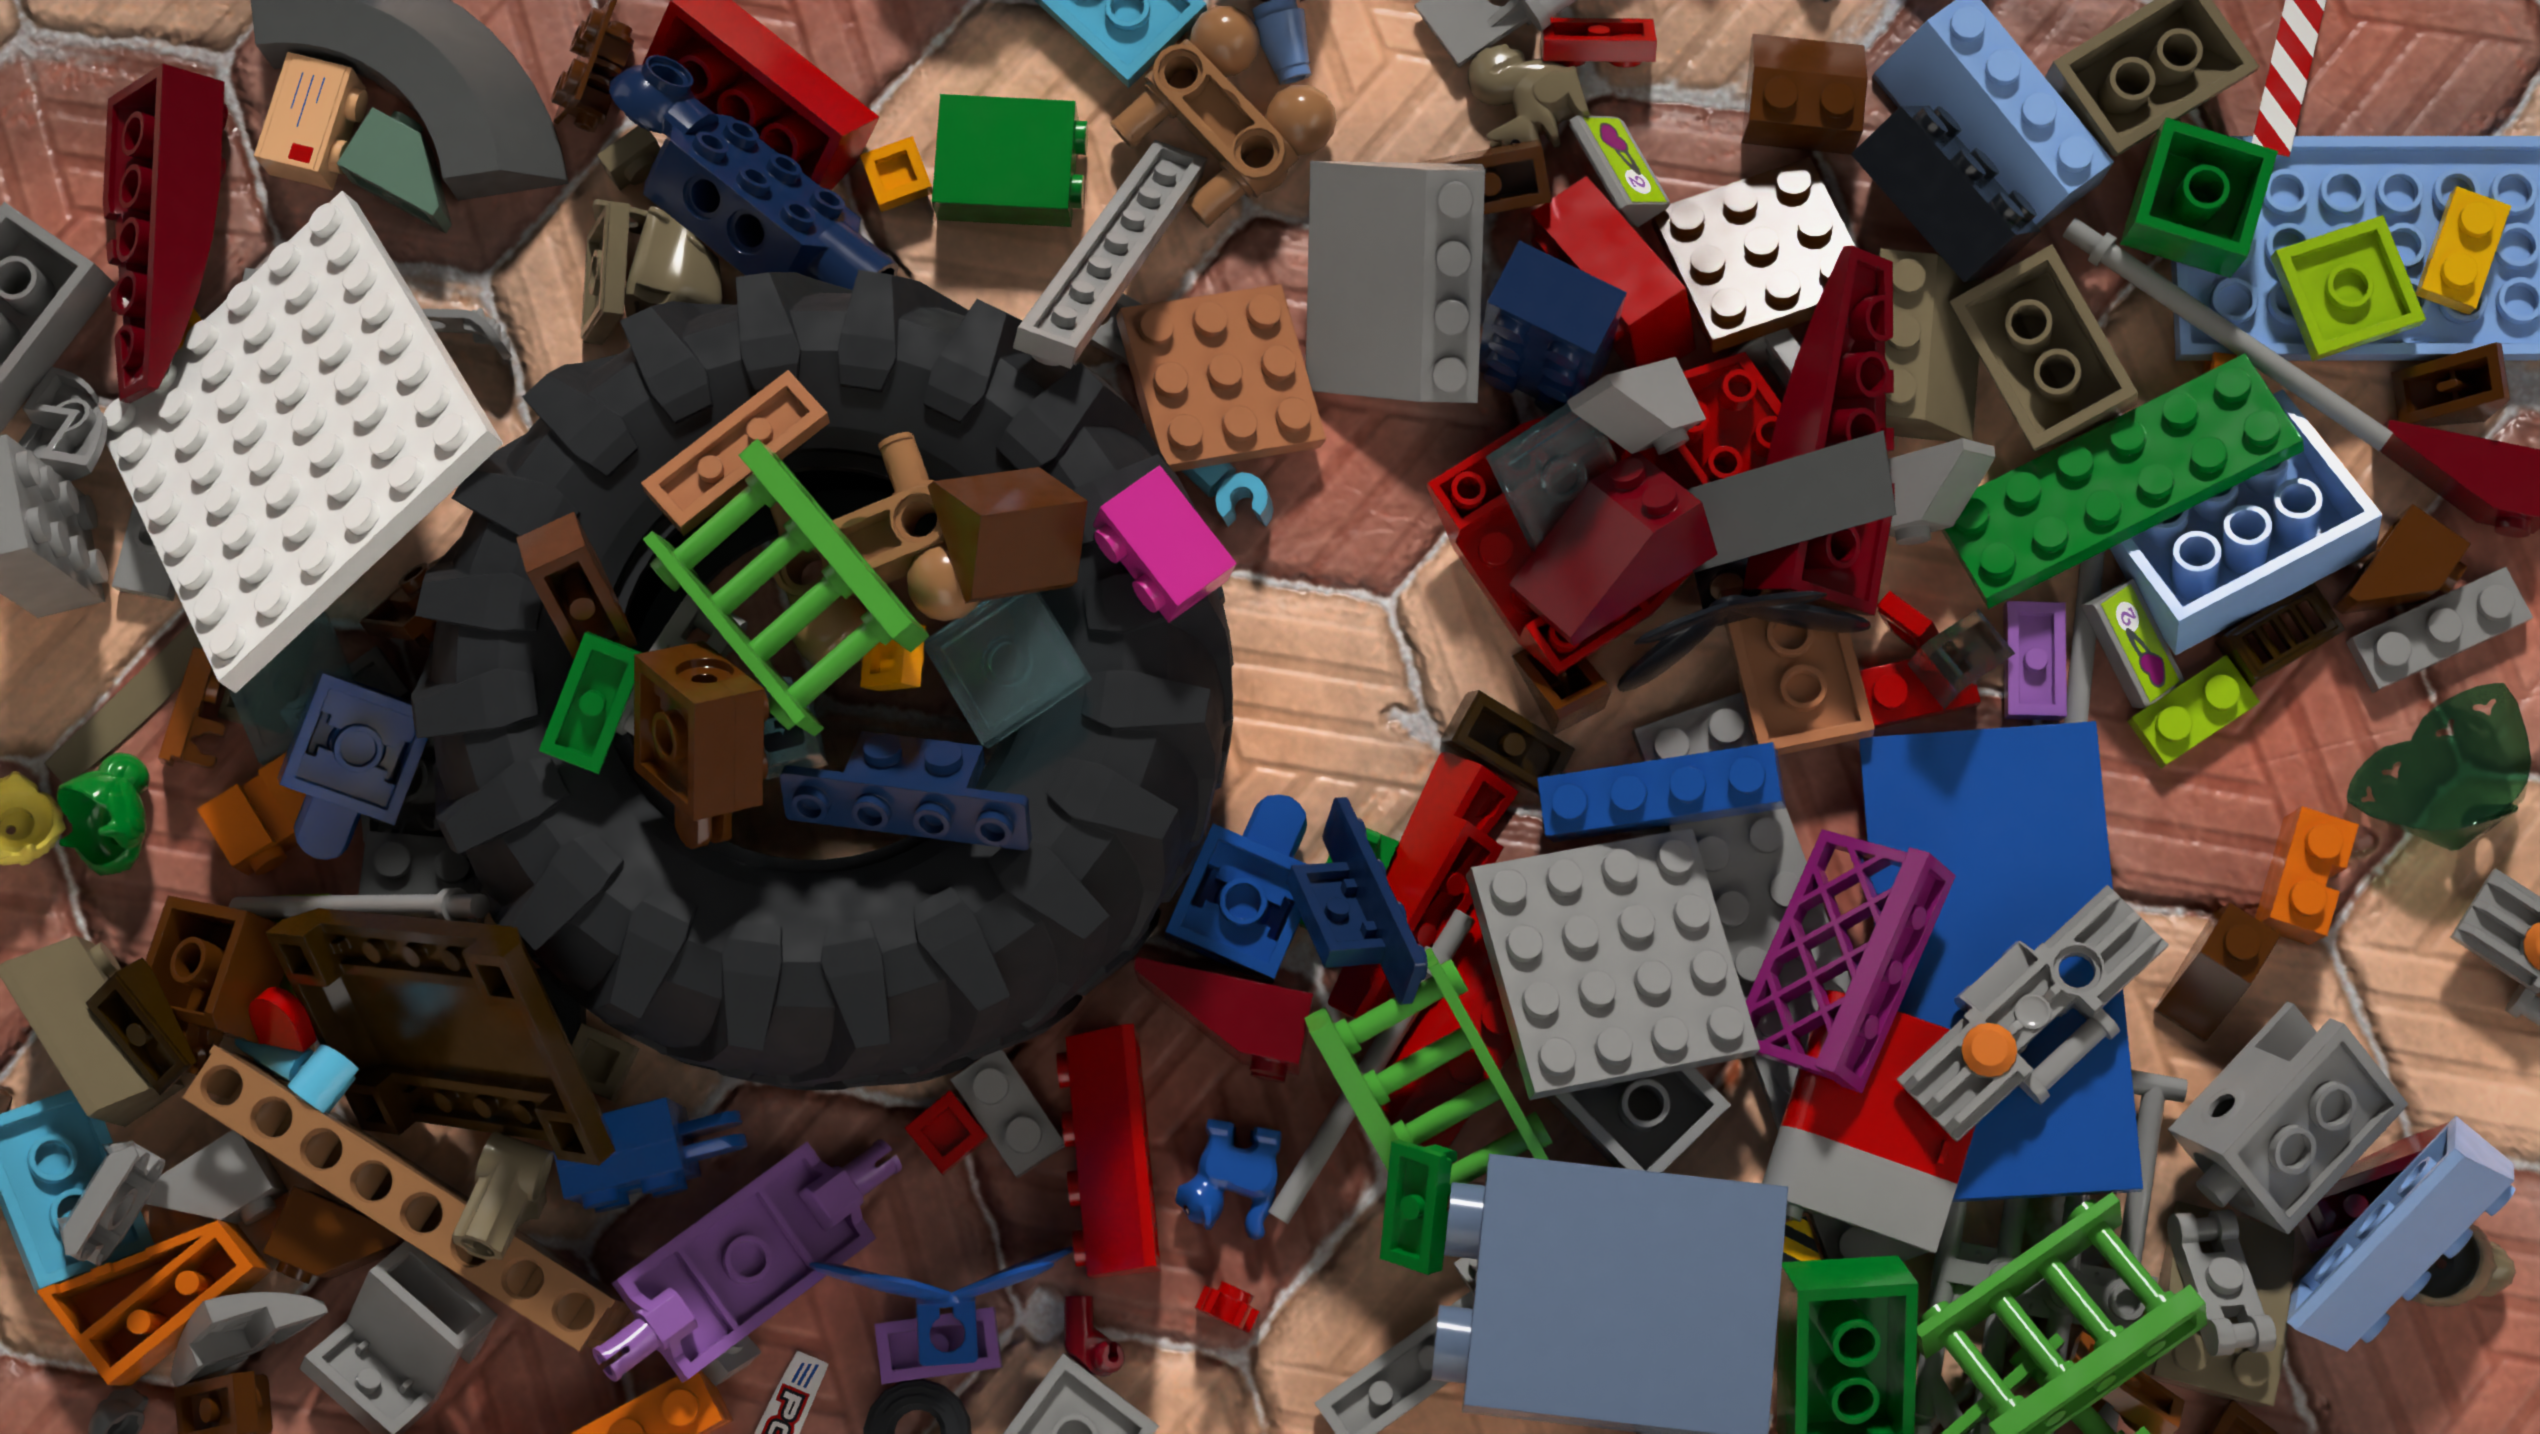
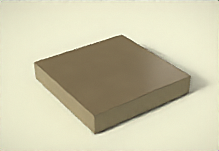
[581,201,630,345]

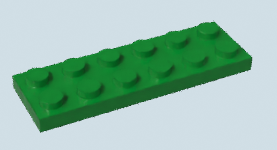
[1941,353,2304,609]

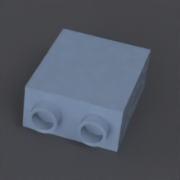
[1431,1154,1788,1434]

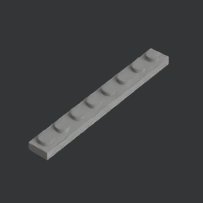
[1013,140,1207,369]

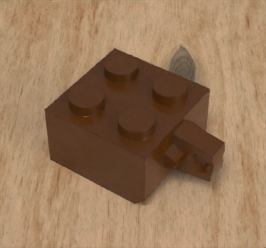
[145,895,284,1075]

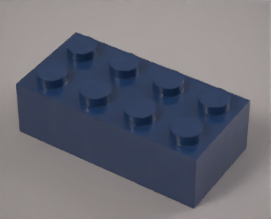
[1479,240,1627,414]

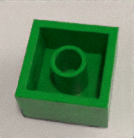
[2120,117,2278,278]

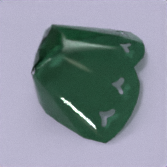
[2346,683,2531,851]

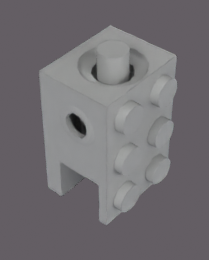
[2168,1001,2409,1234]

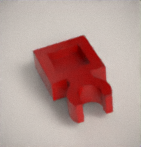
[1195,1281,1260,1335]

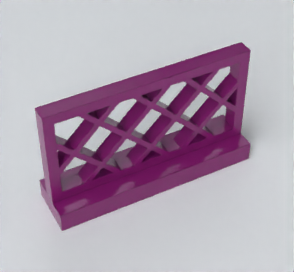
[1746,829,1956,1093]

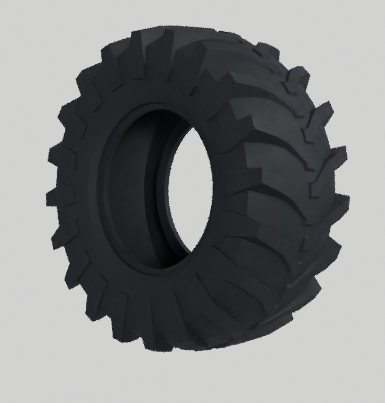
[411,269,1234,1090]

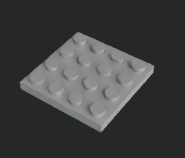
[1466,828,1760,1100]

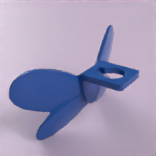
[809,1246,1073,1366]

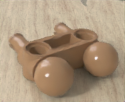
[1110,6,1337,228]
[770,432,980,665]

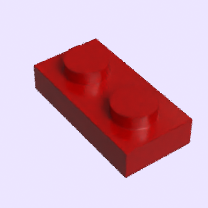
[1540,18,1657,68]
[1860,647,1981,729]

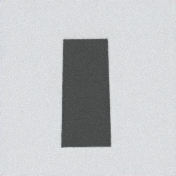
[1686,430,1897,573]

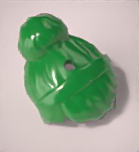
[56,753,150,876]

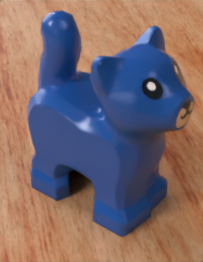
[1175,1119,1282,1240]

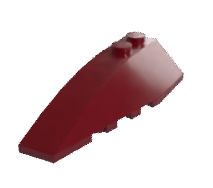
[103,63,228,403]
[1743,245,1895,616]

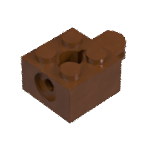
[634,641,769,849]

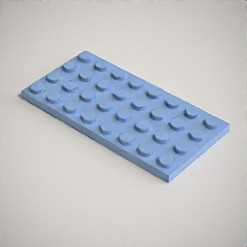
[2171,136,2540,361]

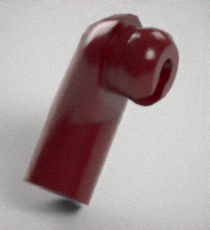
[1064,1296,1125,1377]

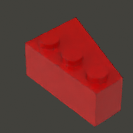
[1531,176,1696,369]

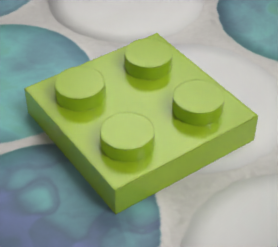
[2270,215,2426,362]

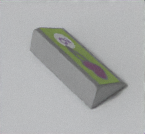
[1569,116,1670,227]
[2081,578,2185,708]

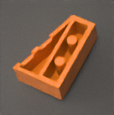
[36,1220,273,1386]

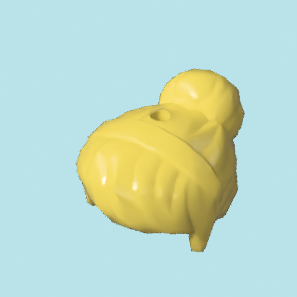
[0,771,66,866]

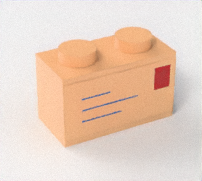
[254,52,368,190]

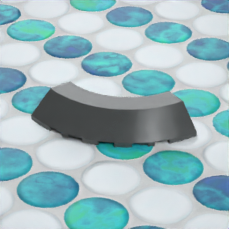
[251,0,569,201]

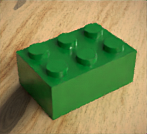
[1776,1255,1919,1434]

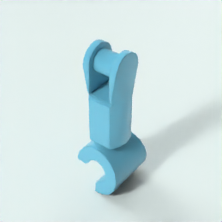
[1144,424,1274,527]
[235,1039,359,1114]

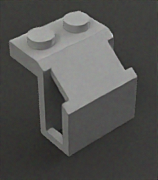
[299,1241,498,1434]

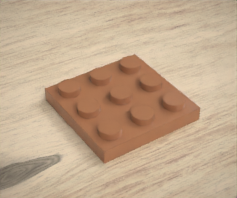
[1116,284,1326,472]

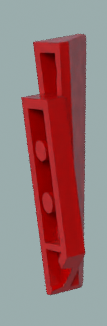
[1328,751,1518,1019]

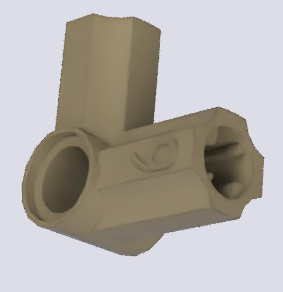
[452,1131,554,1261]

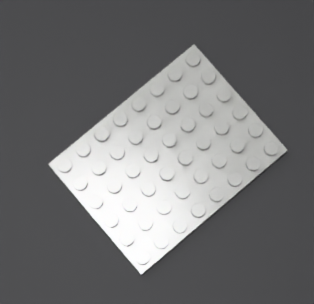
[104,191,503,693]

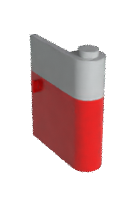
[1762,990,1976,1254]

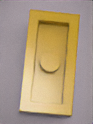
[2415,186,2511,315]

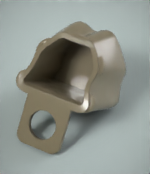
[592,199,723,317]

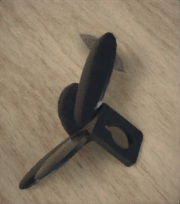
[1617,557,1871,692]

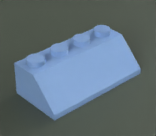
[1872,0,2114,228]
[2287,1116,2515,1352]

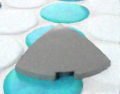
[19,367,108,481]
[171,1292,328,1387]

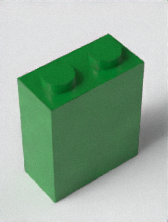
[932,94,1088,227]

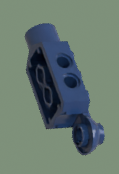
[609,55,898,290]

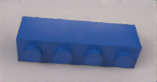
[1537,742,1786,843]

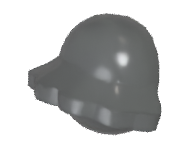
[88,1388,149,1434]

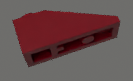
[2380,419,2540,538]
[2298,1122,2449,1253]

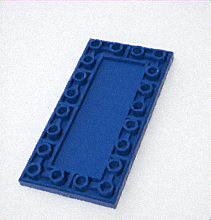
[1859,721,2143,1202]

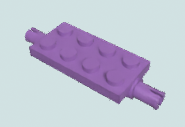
[592,1139,902,1382]

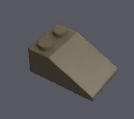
[2142,1201,2295,1407]

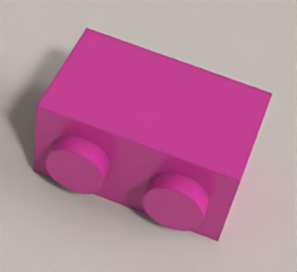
[1093,465,1237,623]

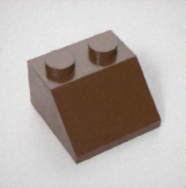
[1741,34,1868,155]

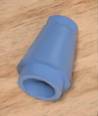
[1252,0,1312,85]

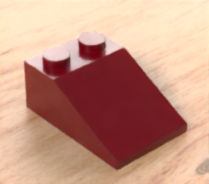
[1509,452,1718,646]
[1134,957,1313,1083]

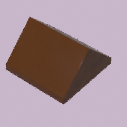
[928,467,1088,604]

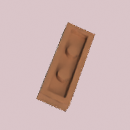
[641,370,830,536]

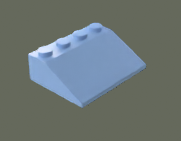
[2110,389,2382,655]

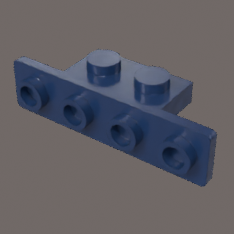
[780,731,1032,850]
[1286,797,1428,1005]

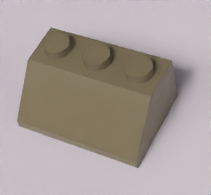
[2045,0,2260,157]
[1949,244,2138,451]
[1877,248,1985,442]
[0,936,185,1127]

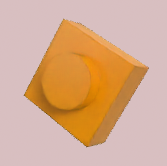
[860,136,933,212]
[860,624,926,691]

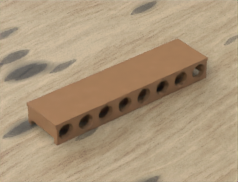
[182,1045,631,1352]

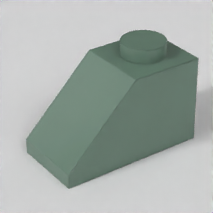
[337,107,452,234]

